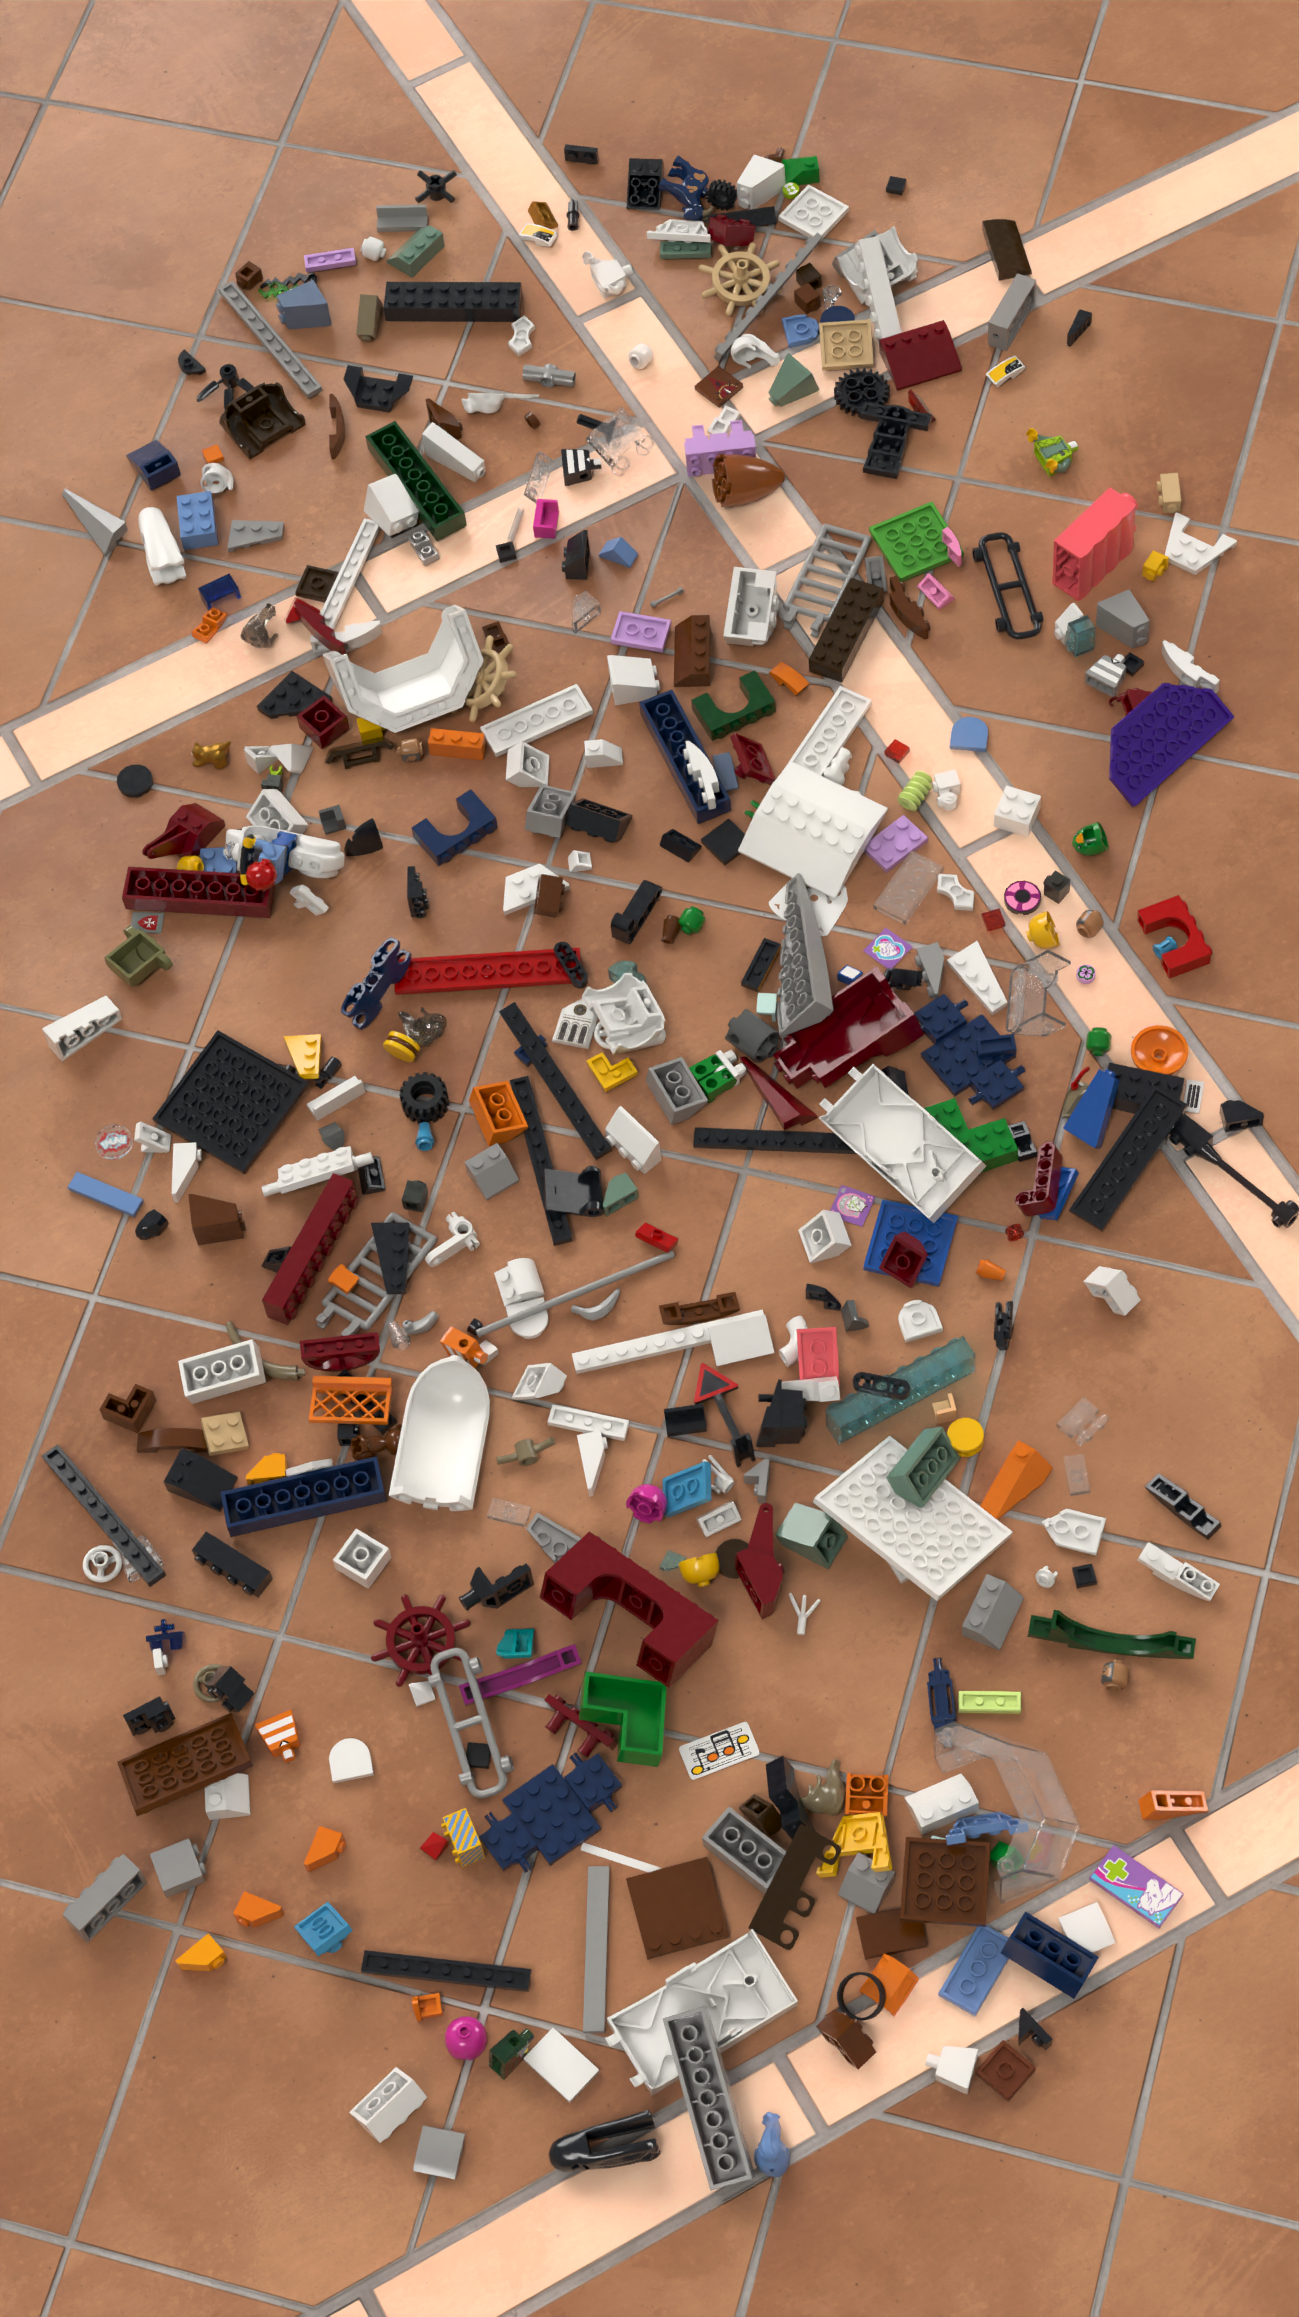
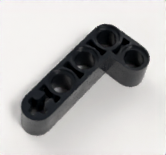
[611,880,662,944]

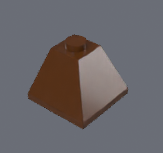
[426,398,463,440]

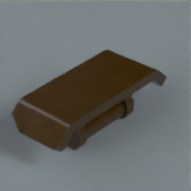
[324,737,394,769]

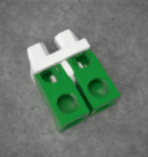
[689,1050,746,1103]

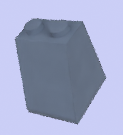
[276,280,332,329]

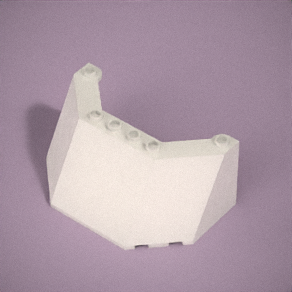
[322,604,484,733]

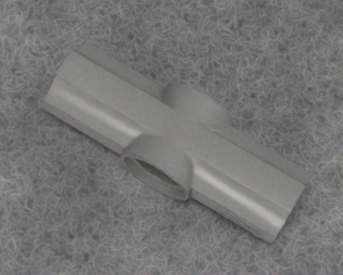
[522,364,576,387]

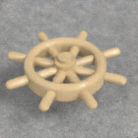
[698,242,783,316]
[451,635,517,722]

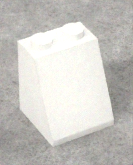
[737,155,785,209]
[364,474,419,536]
[607,655,660,705]

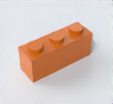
[428,728,486,761]

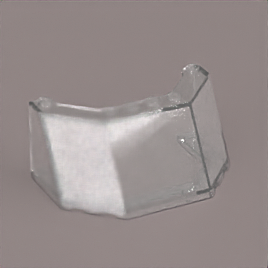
[934,1722,1081,1904]

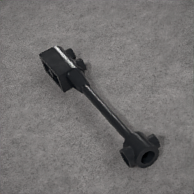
[1169,1113,1299,1228]

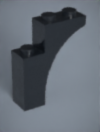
[765,1756,816,1840]

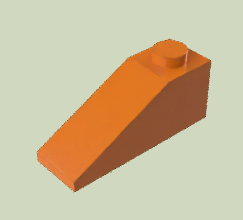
[1138,1790,1208,1820]

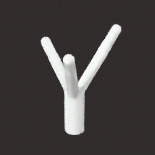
[789,1593,821,1636]

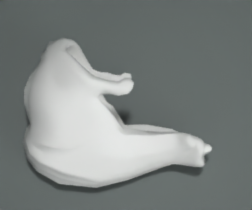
[731,334,780,369]

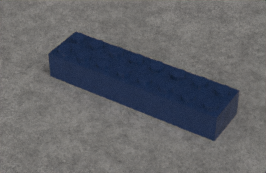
[639,690,731,824]
[221,1456,387,1537]

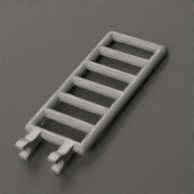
[783,524,872,638]
[316,1212,437,1336]

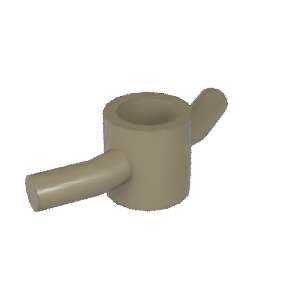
[496,1437,555,1466]

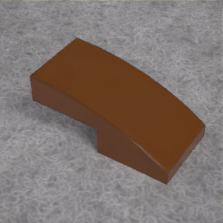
[482,621,509,653]

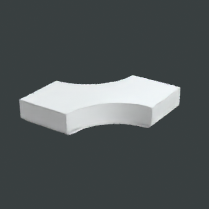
[508,315,535,357]
[937,874,974,911]

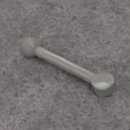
[650,587,684,607]

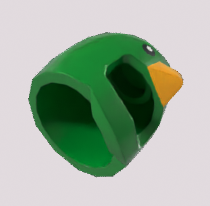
[1072,822,1109,856]

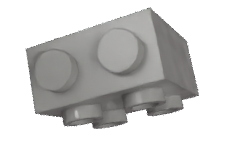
[150,1838,207,1898]

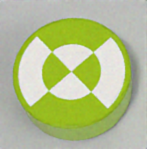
[782,182,799,199]

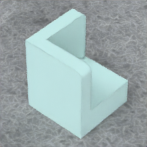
[757,993,777,1022]

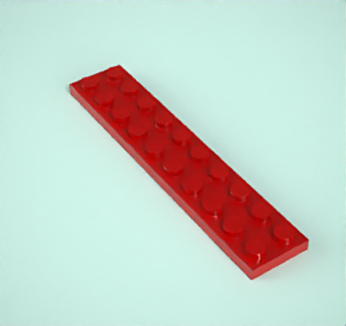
[395,947,581,995]

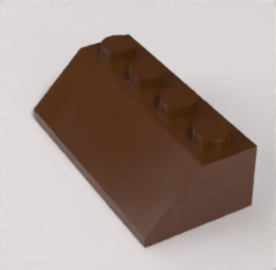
[674,615,711,687]

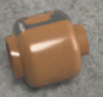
[397,737,424,762]
[1076,910,1104,938]
[1101,1659,1129,1692]

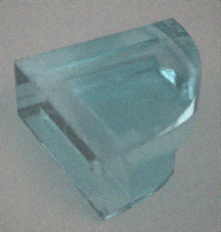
[659,1550,686,1571]

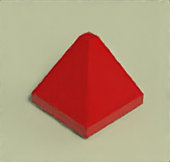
[420,1832,449,1860]

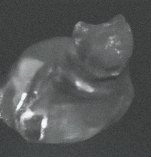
[823,285,842,309]

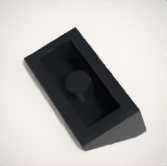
[660,829,702,862]
[358,1156,386,1195]

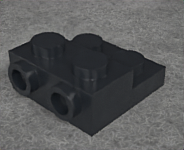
[407,866,429,918]
[123,1696,176,1736]

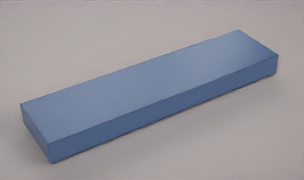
[68,1172,144,1218]

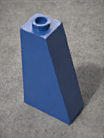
[1063,1068,1120,1149]

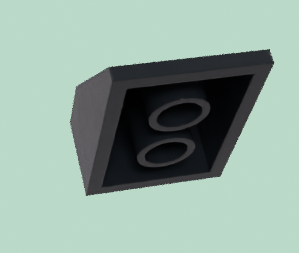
[164,1448,238,1512]

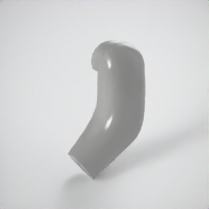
[402,1311,439,1335]

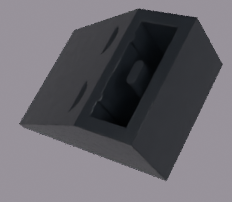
[626,158,664,210]

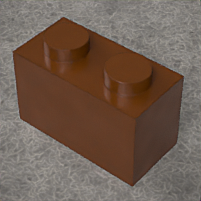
[533,874,565,918]

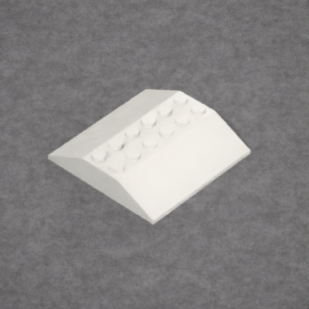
[738,761,888,900]

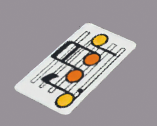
[679,1722,759,1780]

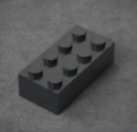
[1108,1063,1185,1114]

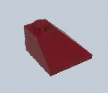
[879,1231,928,1288]

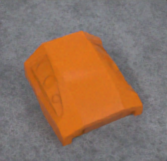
[845,1773,889,1816]
[859,1954,919,2017]

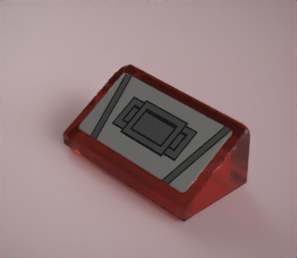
[908,389,936,423]

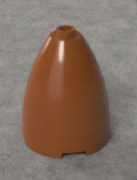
[712,454,785,507]

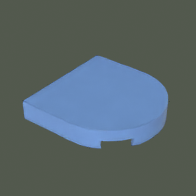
[781,314,819,348]
[950,717,988,752]

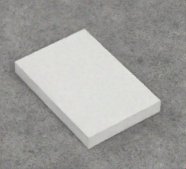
[708,1315,774,1366]
[523,2028,600,2103]

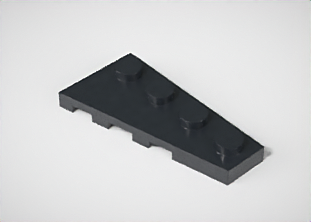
[371,1222,410,1295]

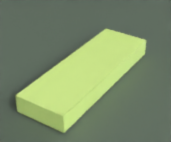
[959,1691,1021,1714]

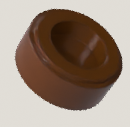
[524,411,540,429]

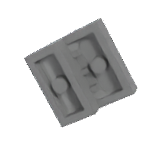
[413,2125,466,2179]

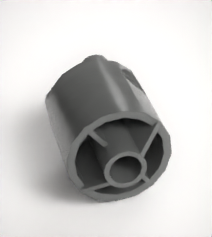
[725,1009,780,1063]

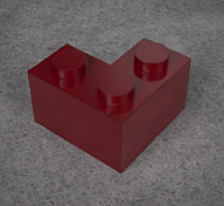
[708,214,756,246]

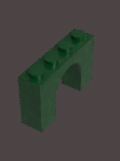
[691,670,776,741]

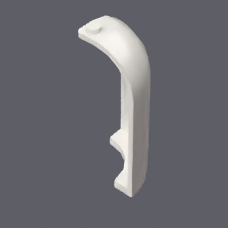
[389,1355,490,1511]

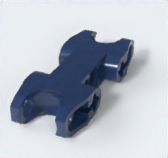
[341,937,412,1030]

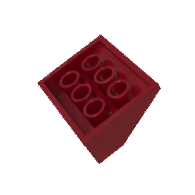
[879,320,962,391]

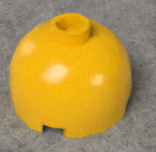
[1026,911,1060,949]
[678,1553,720,1588]

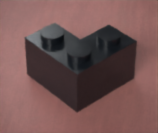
[204,1666,255,1712]

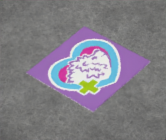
[863,928,913,969]

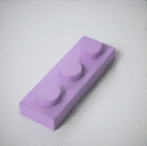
[304,248,356,273]

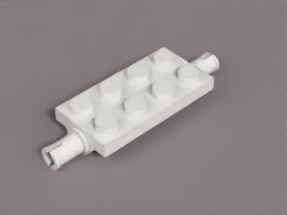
[262,1146,374,1197]

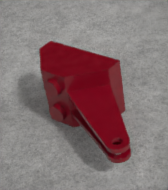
[142,803,225,859]
[734,1503,785,1619]

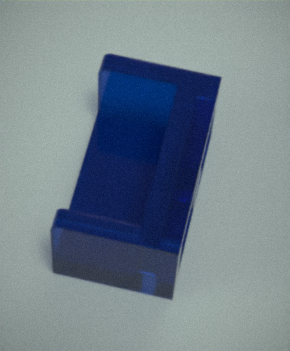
[198,573,241,611]

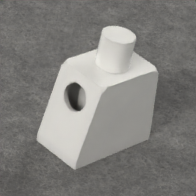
[925,2046,978,2094]

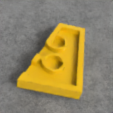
[284,1034,322,1079]

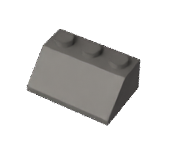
[646,1057,708,1125]
[962,1574,1024,1651]

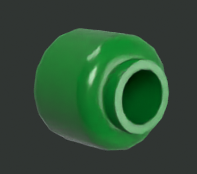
[678,906,705,935]
[1086,1027,1112,1056]

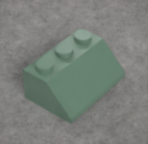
[387,225,445,278]

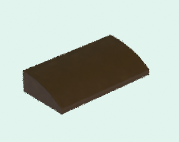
[982,219,1032,281]

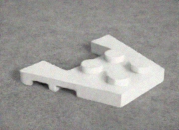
[1165,512,1237,575]

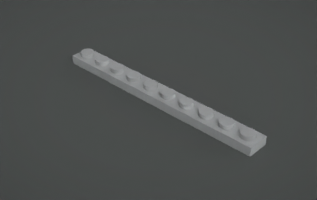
[714,232,823,362]
[218,281,322,399]

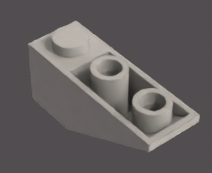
[914,942,944,1000]

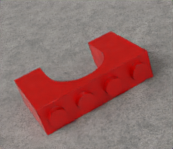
[1137,895,1212,979]

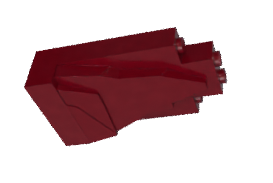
[773,966,925,1089]

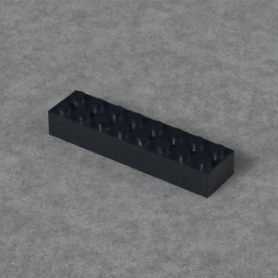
[383,282,523,322]

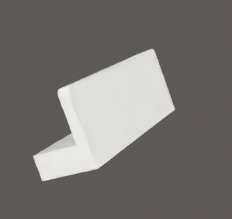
[307,1076,366,1121]

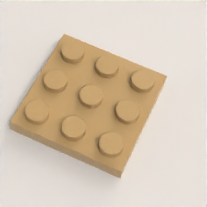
[819,320,874,371]

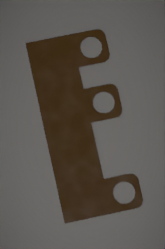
[748,1824,841,1950]

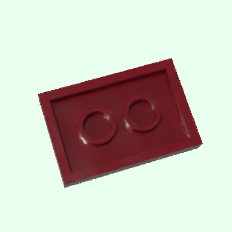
[730,733,776,785]

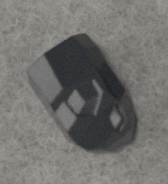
[135,1209,169,1240]

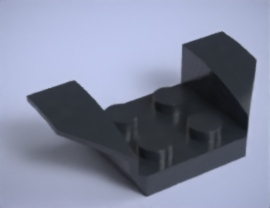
[343,365,413,413]

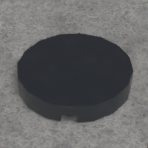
[117,765,153,798]

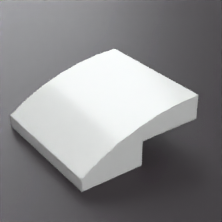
[1058,1902,1116,1953]

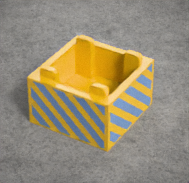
[441,1808,485,1868]

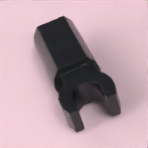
[314,1057,342,1089]

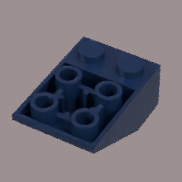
[126,440,181,491]

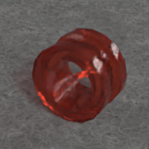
[1005,1224,1024,1241]

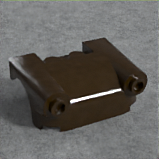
[219,382,306,460]

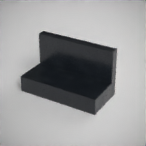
[664,1404,707,1437]

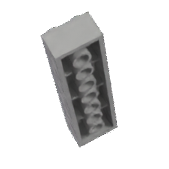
[662,2006,756,2191]

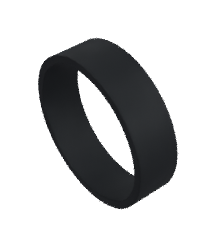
[837,1972,886,2020]

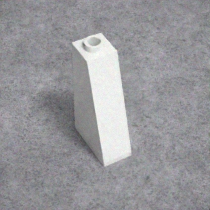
[422,422,485,482]

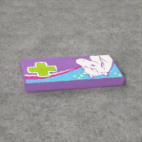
[1089,1845,1184,1929]

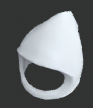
[200,463,234,493]

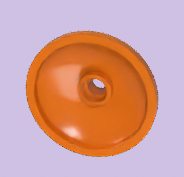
[1131,1025,1188,1075]

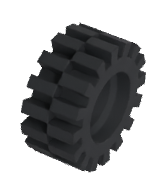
[706,179,737,211]

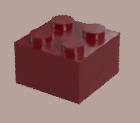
[297,695,350,749]

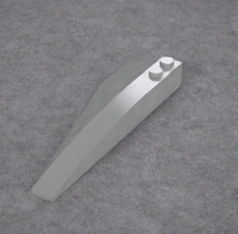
[776,873,833,1036]

